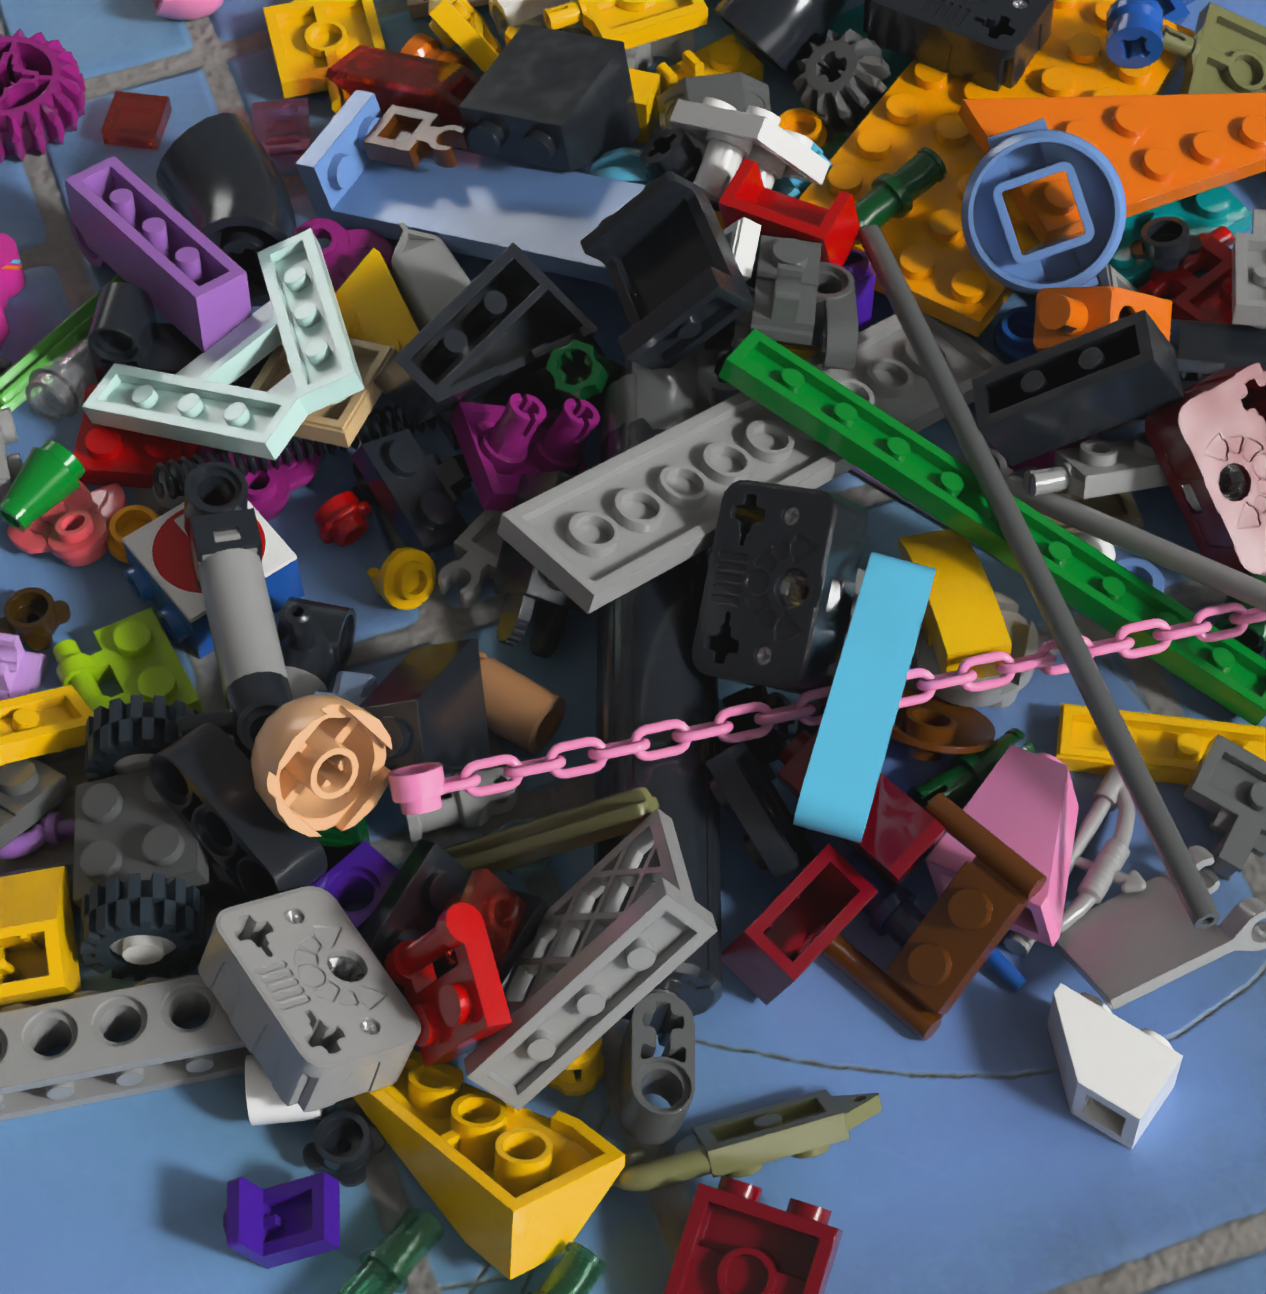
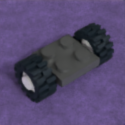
[73,695,209,981]

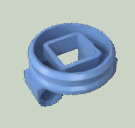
[961,118,1127,295]

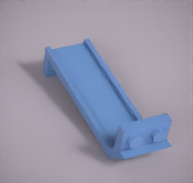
[296,90,646,291]

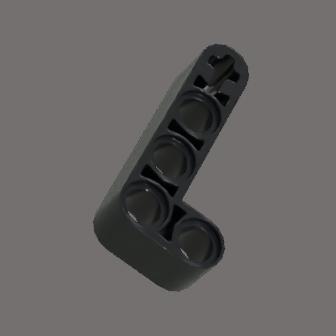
[87,282,273,388]

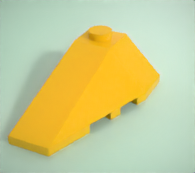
[353,1049,626,1280]

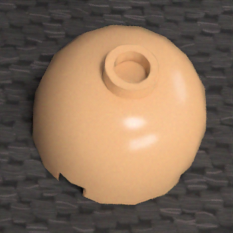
[251,695,392,837]

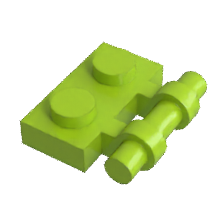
[53,607,204,714]

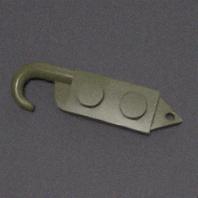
[612,1089,882,1192]

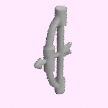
[1003,765,1146,956]

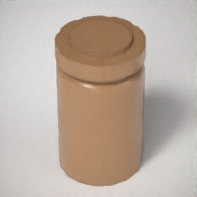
[479,650,566,754]

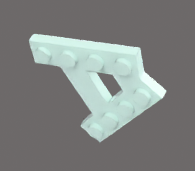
[81,228,365,460]

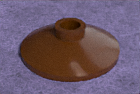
[891,689,996,761]

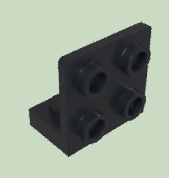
[360,839,549,998]

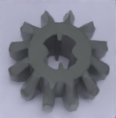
[792,28,892,128]

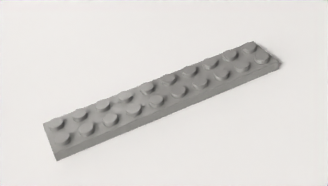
[497,312,1006,614]

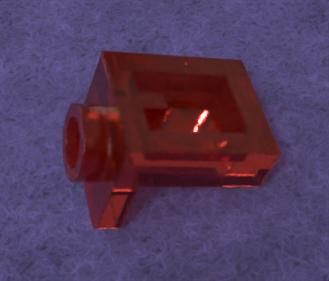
[437,868,527,967]

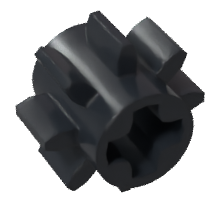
[719,686,798,763]

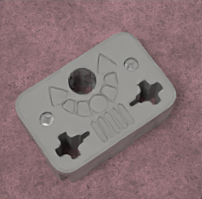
[198,886,421,1112]

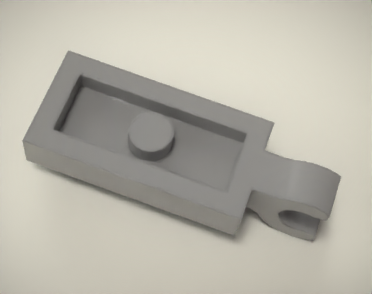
[1232,209,1266,329]

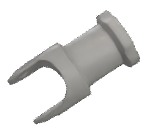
[403,767,517,843]

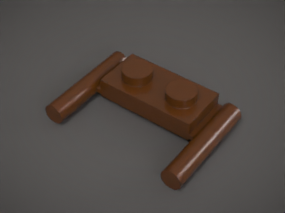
[822,793,1047,1041]

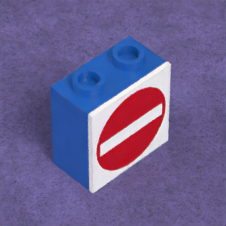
[122,501,304,659]

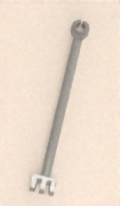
[990,449,1266,612]

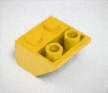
[0,866,82,1009]

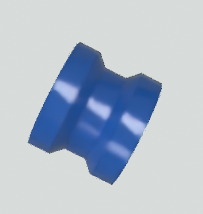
[1106,0,1163,69]

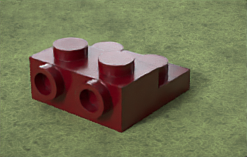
[664,1175,843,1294]

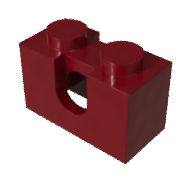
[722,844,878,1006]

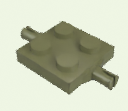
[1161,2,1266,94]

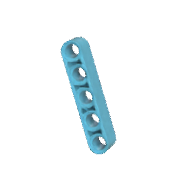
[793,552,936,843]

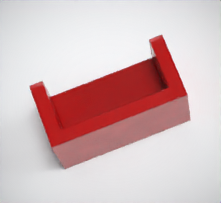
[718,158,861,266]

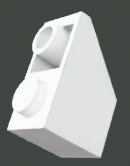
[1047,983,1183,1150]

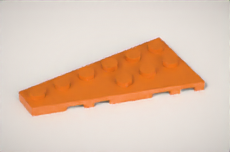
[958,92,1266,245]

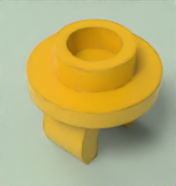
[367,547,436,610]

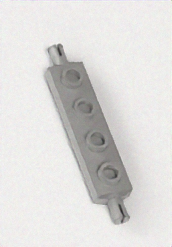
[1023,431,1169,499]

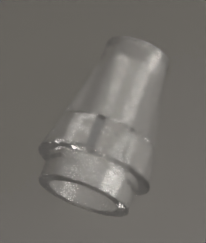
[25,339,96,421]

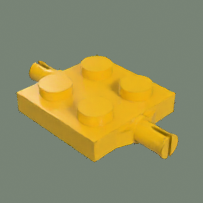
[263,0,392,114]
[543,0,708,50]

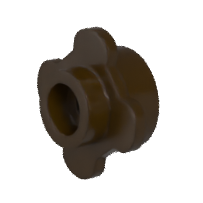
[0,587,71,652]

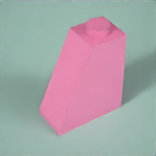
[926,745,1079,947]

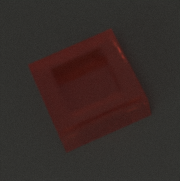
[101,91,172,150]

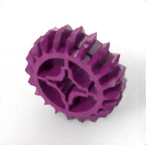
[0,29,86,163]

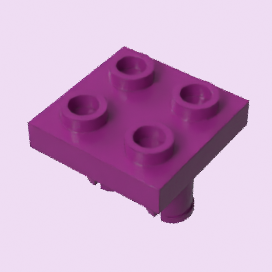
[449,393,600,511]

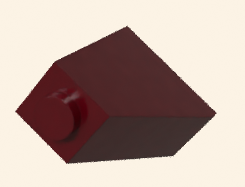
[777,729,946,888]

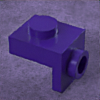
[223,1172,340,1269]

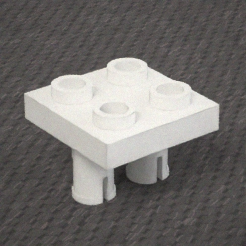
[669,97,830,203]

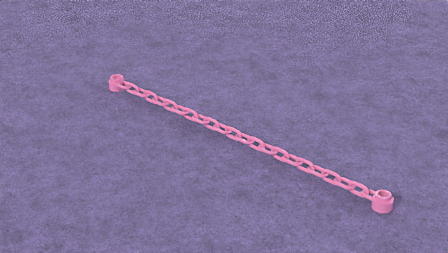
[387,602,1266,815]

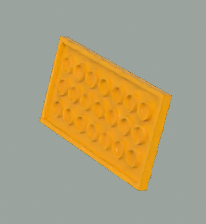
[799,0,1195,338]

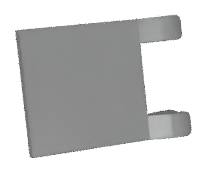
[1054,845,1266,1010]

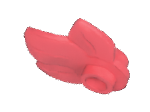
[7,480,127,567]

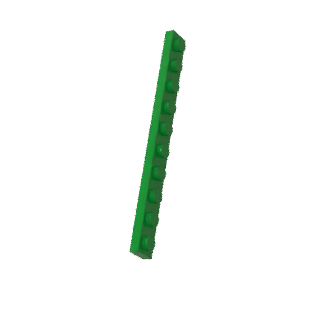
[718,328,1266,726]

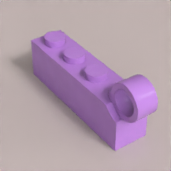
[64,156,252,352]

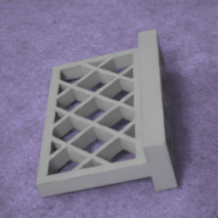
[464,808,718,1111]

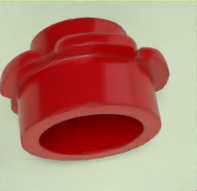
[313,491,371,547]

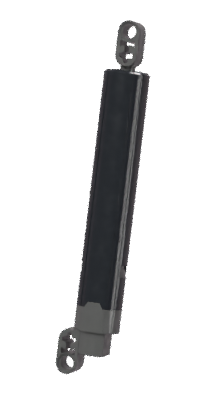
[593,325,741,1145]

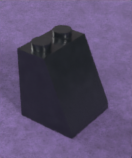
[459,24,641,172]

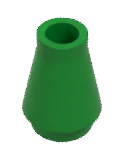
[0,440,85,532]

